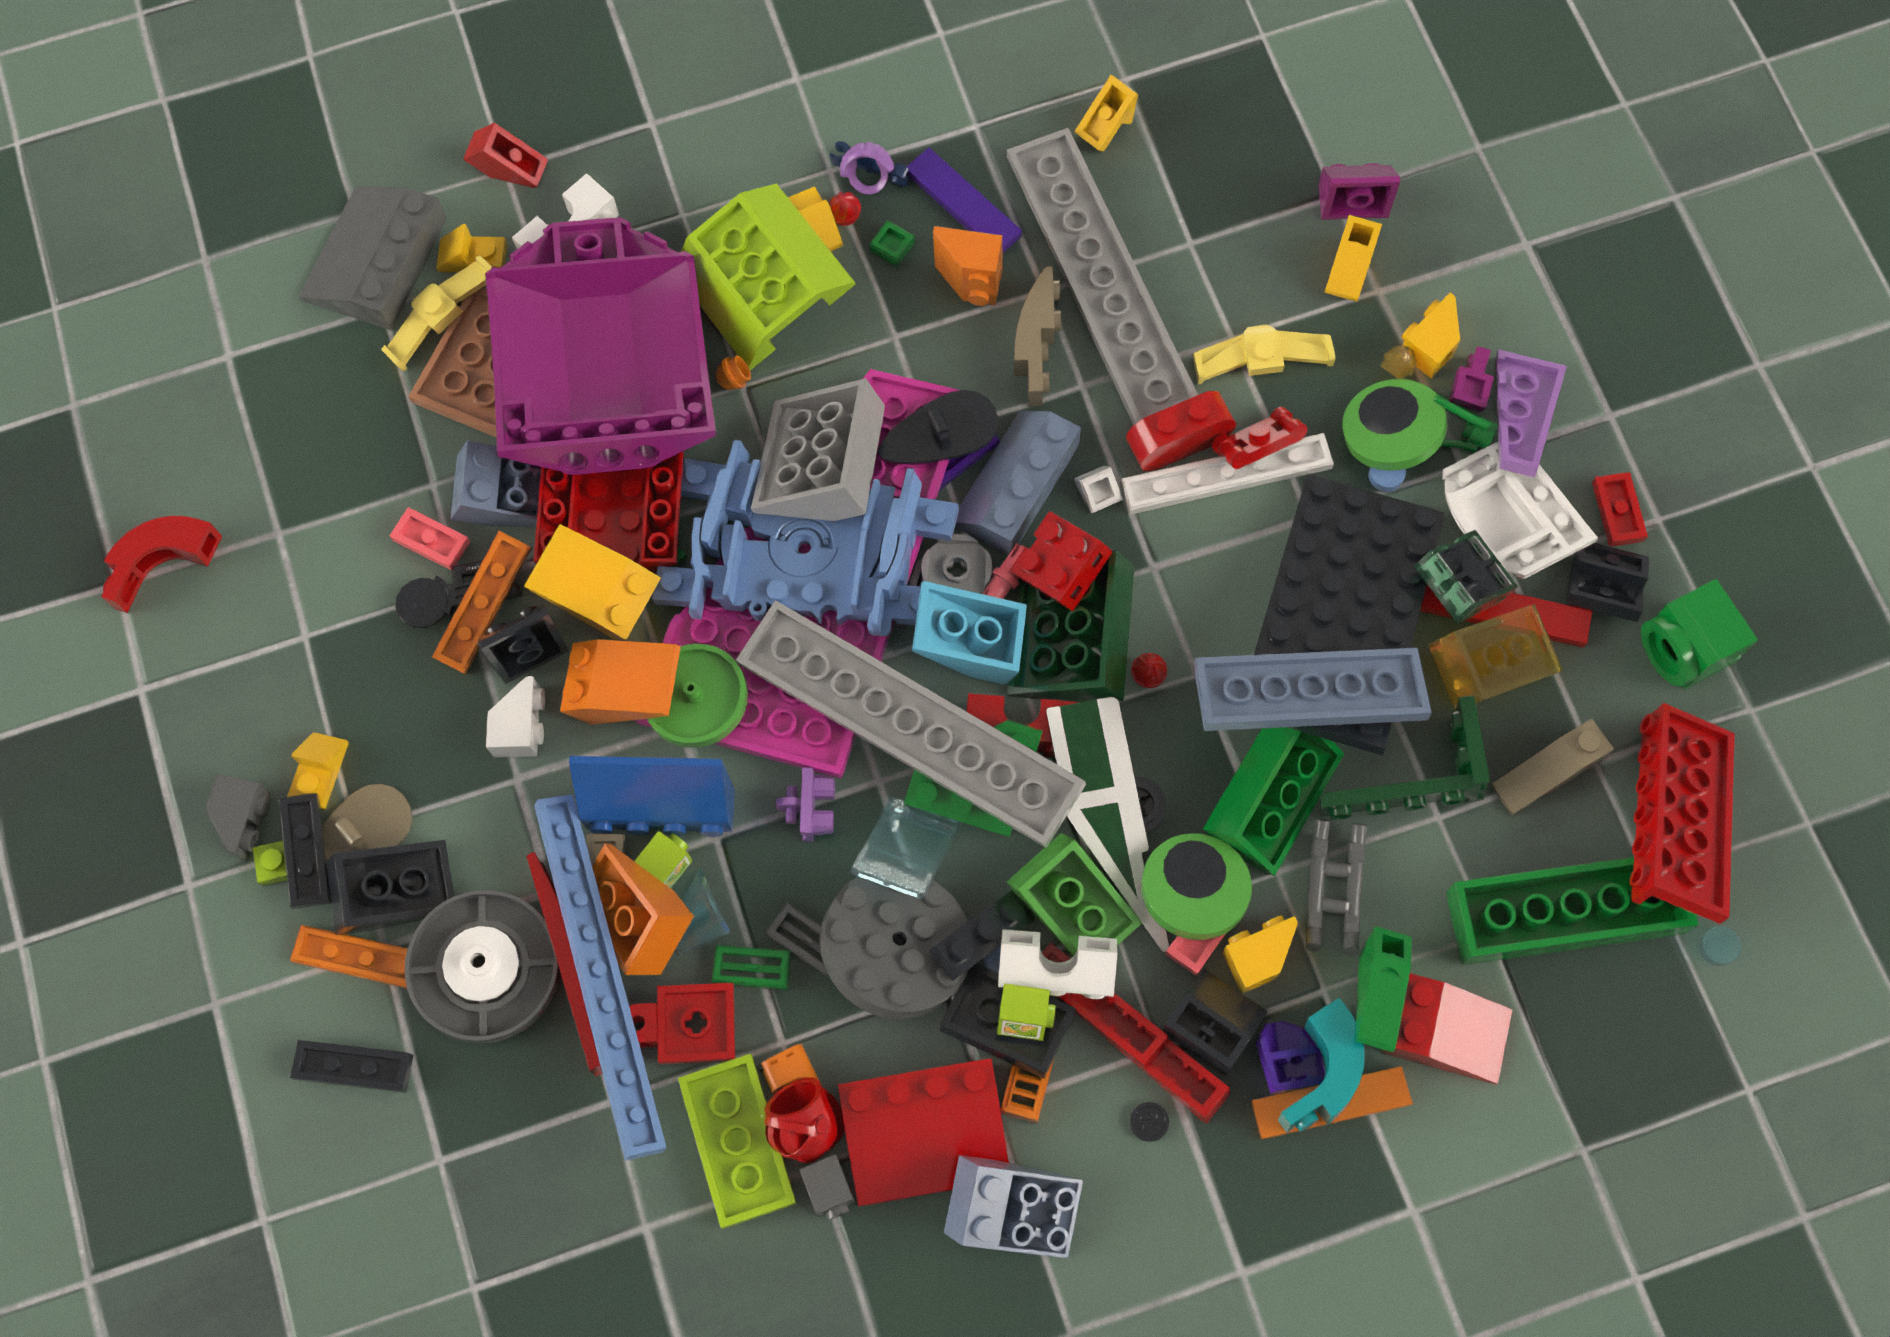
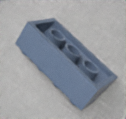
[955,411,1081,555]

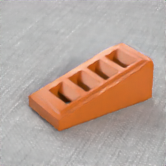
[1000,1057,1055,1124]

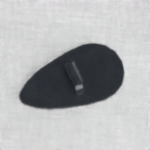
[878,390,998,465]

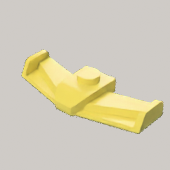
[381,255,492,371]
[1192,325,1335,384]

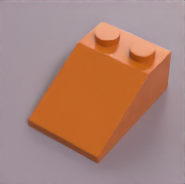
[560,639,681,725]
[592,843,694,975]

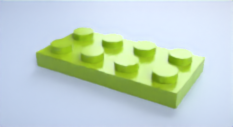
[678,1054,797,1229]

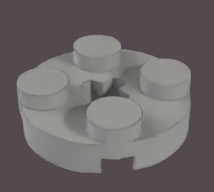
[921,534,992,594]

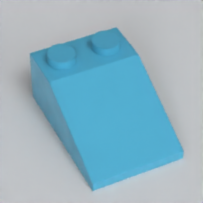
[912,581,1027,685]

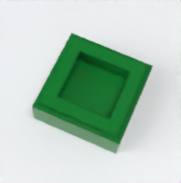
[869,220,916,267]

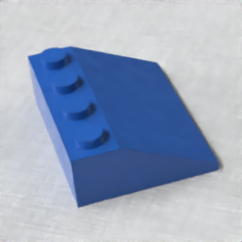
[569,756,735,837]

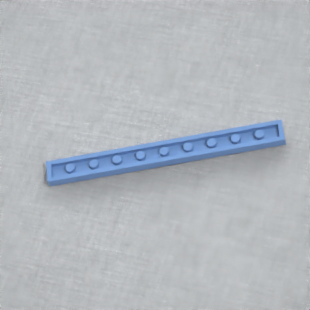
[534,794,666,1161]

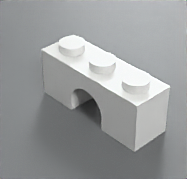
[512,173,619,249]
[998,930,1117,999]

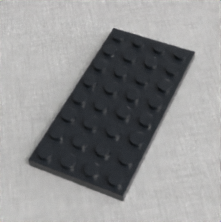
[1254,473,1445,756]

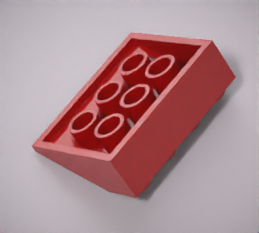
[838,1058,1009,1206]

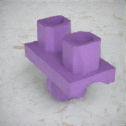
[775,768,835,842]

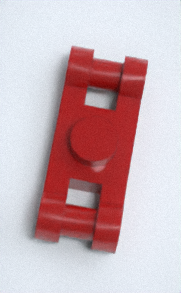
[1212,407,1307,469]

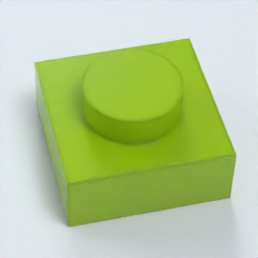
[253,840,287,886]

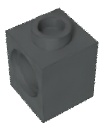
[799,1154,855,1220]

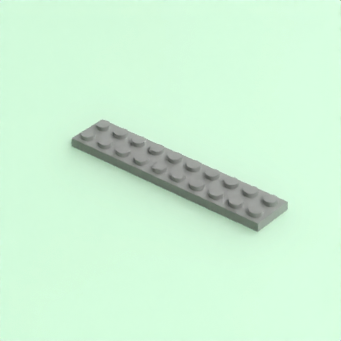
[1007,128,1198,425]
[736,600,1086,848]

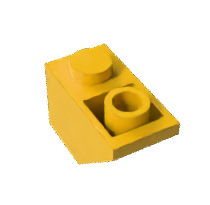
[1324,215,1382,302]
[1399,292,1460,379]
[1222,916,1298,994]

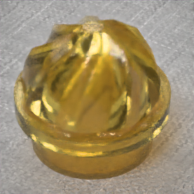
[1380,346,1417,379]

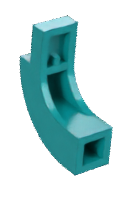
[1278,997,1364,1133]

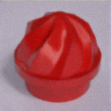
[829,192,861,226]
[1131,653,1167,688]

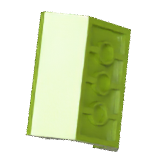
[680,183,856,370]

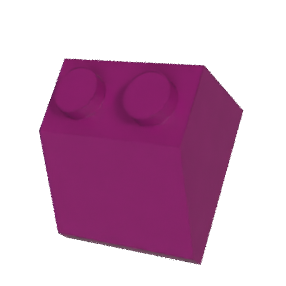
[1318,163,1400,220]

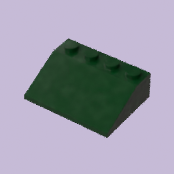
[1007,550,1135,702]

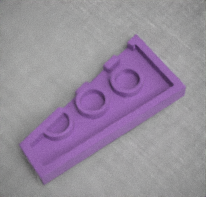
[1495,349,1567,478]

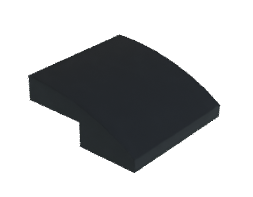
[1566,543,1649,622]

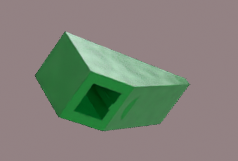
[1355,926,1412,1052]

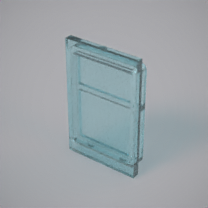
[851,797,960,899]

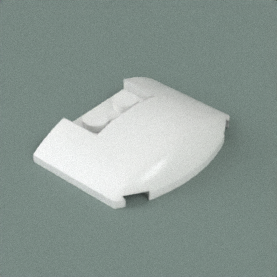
[1442,441,1598,579]

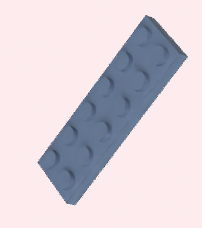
[1194,648,1431,731]

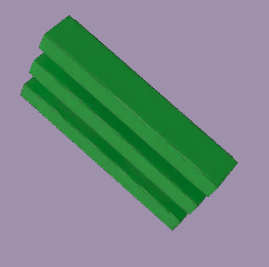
[712,945,792,990]

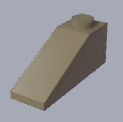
[1491,719,1614,816]

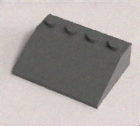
[299,186,447,331]

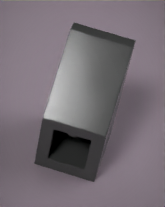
[205,773,271,861]

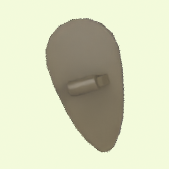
[322,784,412,861]

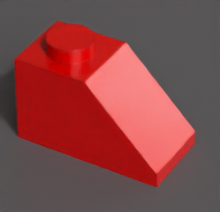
[463,123,548,188]

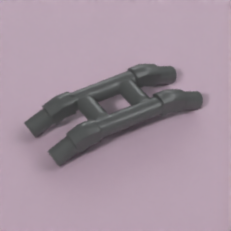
[1305,819,1367,956]

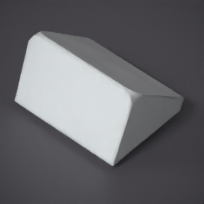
[1074,466,1123,513]

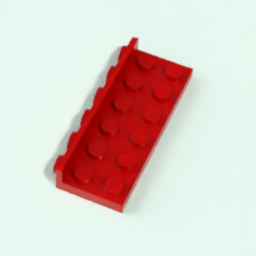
[1630,703,1735,924]

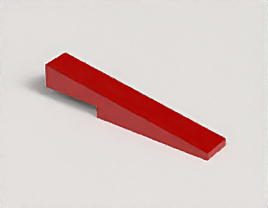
[526,851,602,1077]
[1042,942,1230,1124]

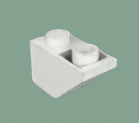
[486,676,545,757]

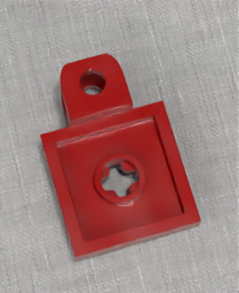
[629,983,736,1065]

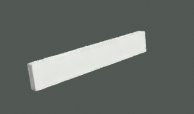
[1120,433,1334,515]

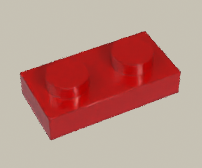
[1591,472,1648,547]

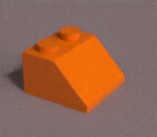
[933,226,1003,306]

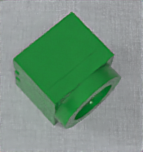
[1641,579,1758,690]

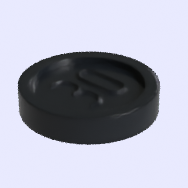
[1130,1102,1169,1142]

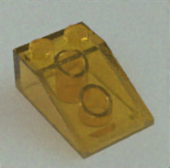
[1428,604,1563,710]

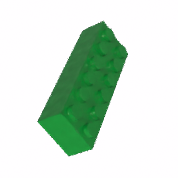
[1446,857,1699,965]

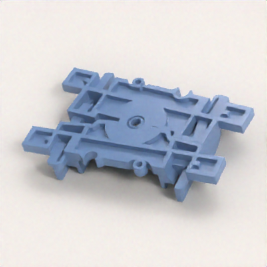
[652,440,959,636]

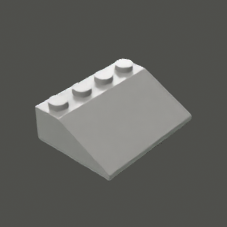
[751,378,885,521]

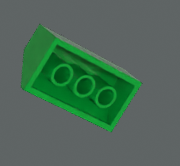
[1203,727,1345,876]

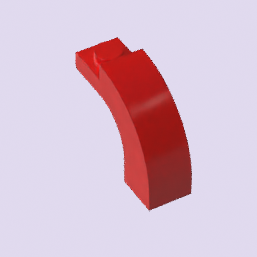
[101,516,222,613]

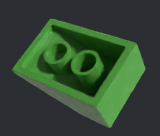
[1006,833,1142,957]

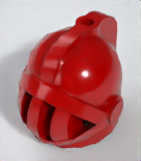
[764,1077,845,1163]

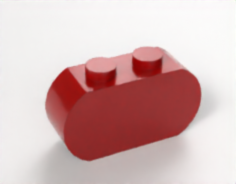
[1126,391,1236,471]

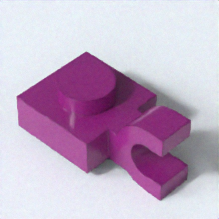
[1449,346,1494,412]

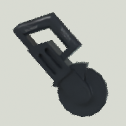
[395,560,521,628]

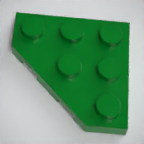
[904,719,1043,837]

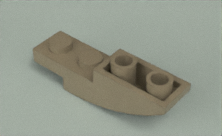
[1014,267,1061,406]

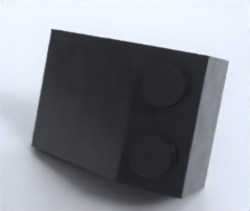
[478,604,569,684]
[325,840,454,936]

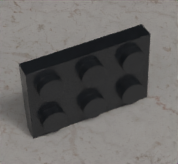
[939,964,1076,1079]

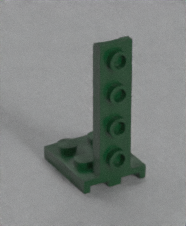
[1320,695,1490,820]

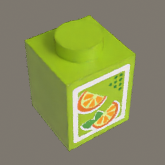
[634,831,693,888]
[997,983,1056,1041]

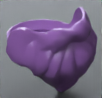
[840,142,894,194]

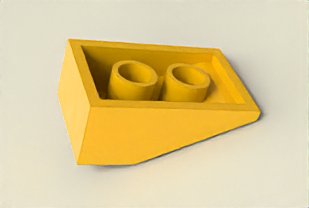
[523,524,661,641]

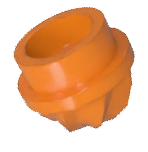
[716,355,751,391]

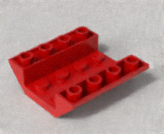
[533,451,684,574]

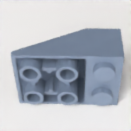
[450,440,541,527]
[944,1155,1083,1258]

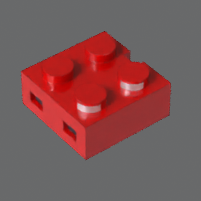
[1009,511,1113,611]

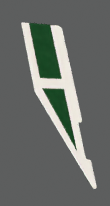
[1046,697,1169,952]

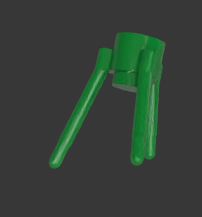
[1433,390,1498,453]

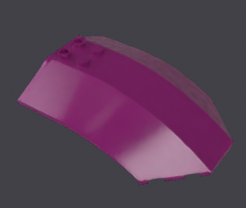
[485,217,716,475]

